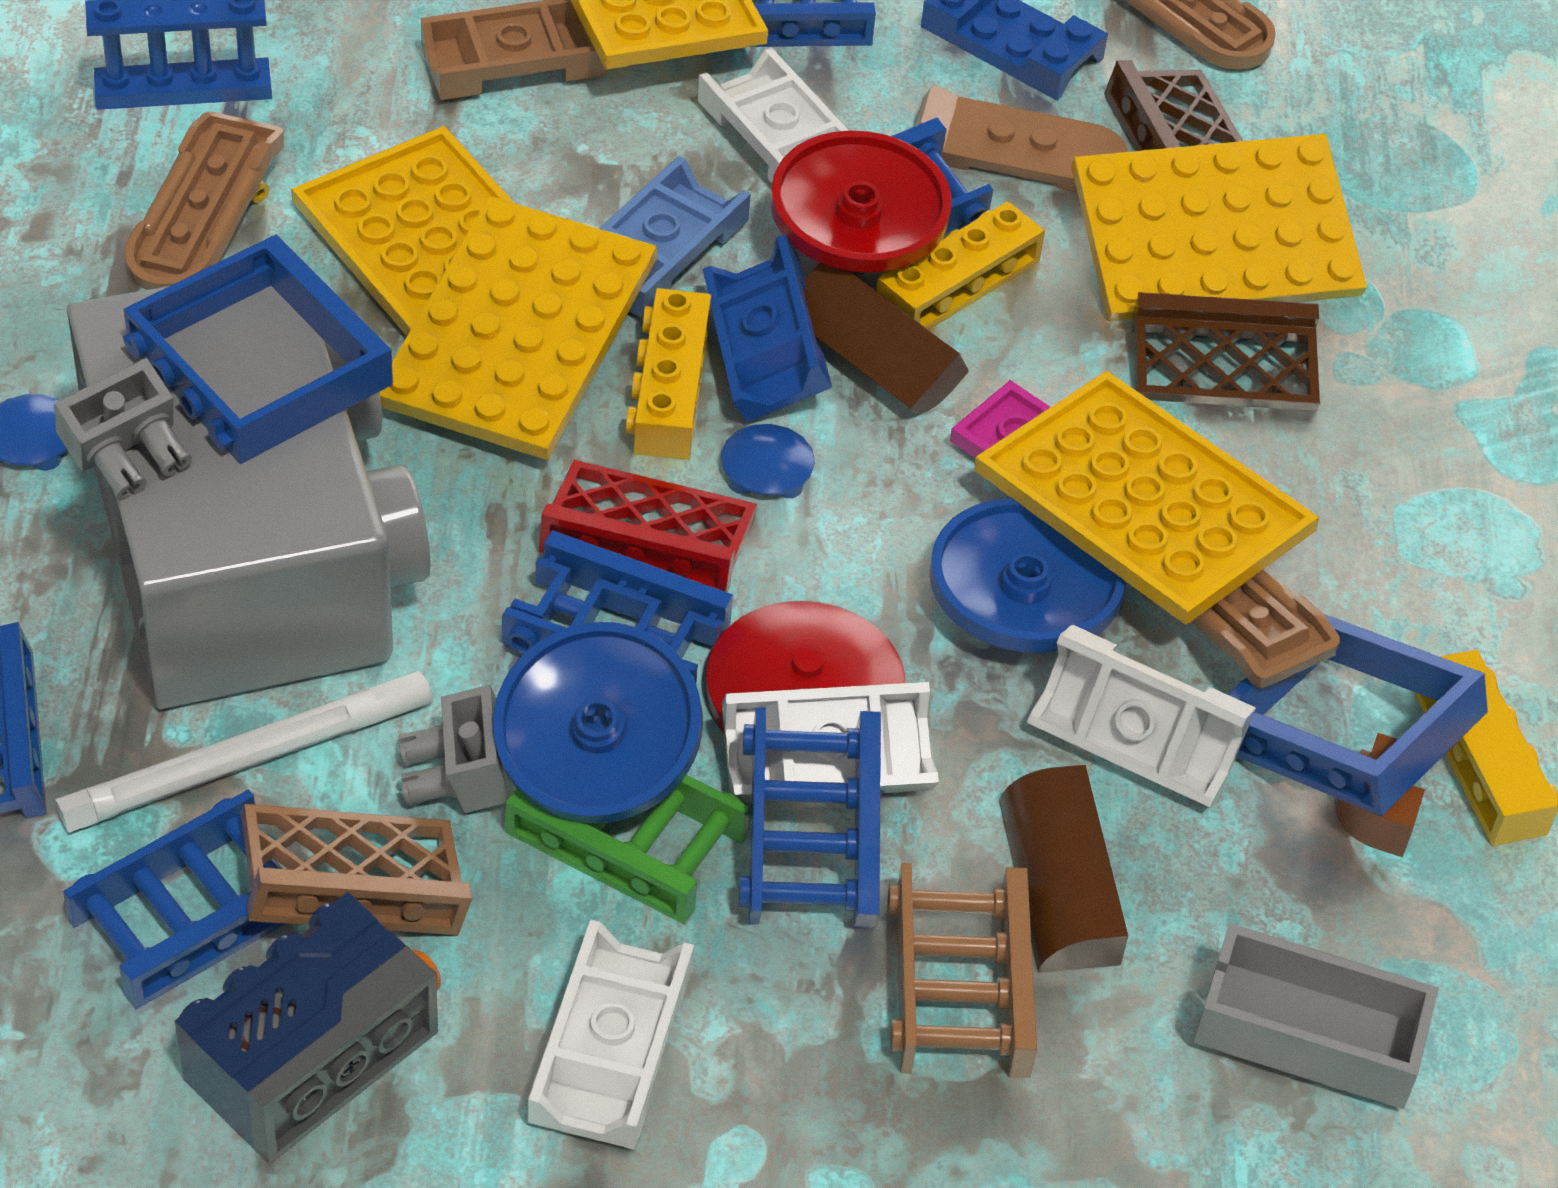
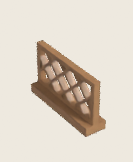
[241,804,472,935]

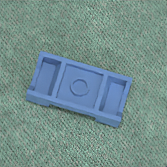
[599,156,751,319]

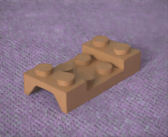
[420,0,607,100]

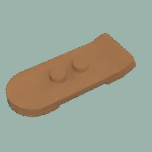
[1125,0,1276,70]
[915,85,1128,192]
[125,112,284,290]
[1191,568,1340,688]

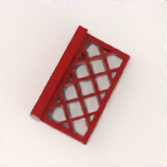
[539,460,757,592]

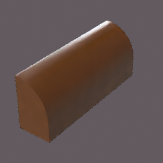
[803,262,969,413]
[999,765,1128,973]

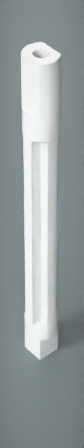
[55,671,433,833]

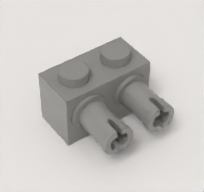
[54,357,192,500]
[399,685,514,813]

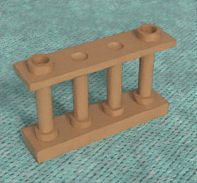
[887,863,1037,1078]

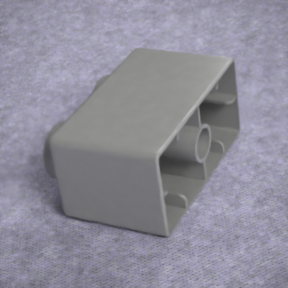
[67,286,431,709]

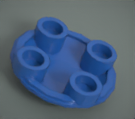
[0,394,67,471]
[721,424,815,498]

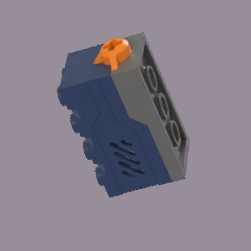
[175,892,441,1165]

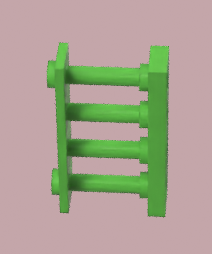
[506,775,750,925]

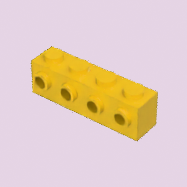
[876,201,1045,330]
[626,288,711,460]

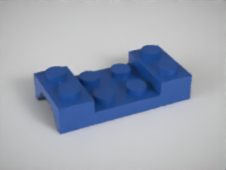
[921,0,1108,101]
[702,234,832,423]

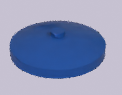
[930,498,1126,653]
[493,622,703,823]

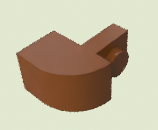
[1335,733,1425,858]

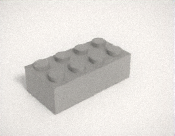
[1193,923,1439,1109]

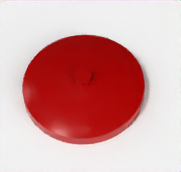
[770,130,952,273]
[705,601,906,734]

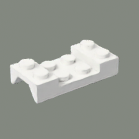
[698,47,848,183]
[1027,624,1256,808]
[722,682,939,802]
[528,919,694,1150]

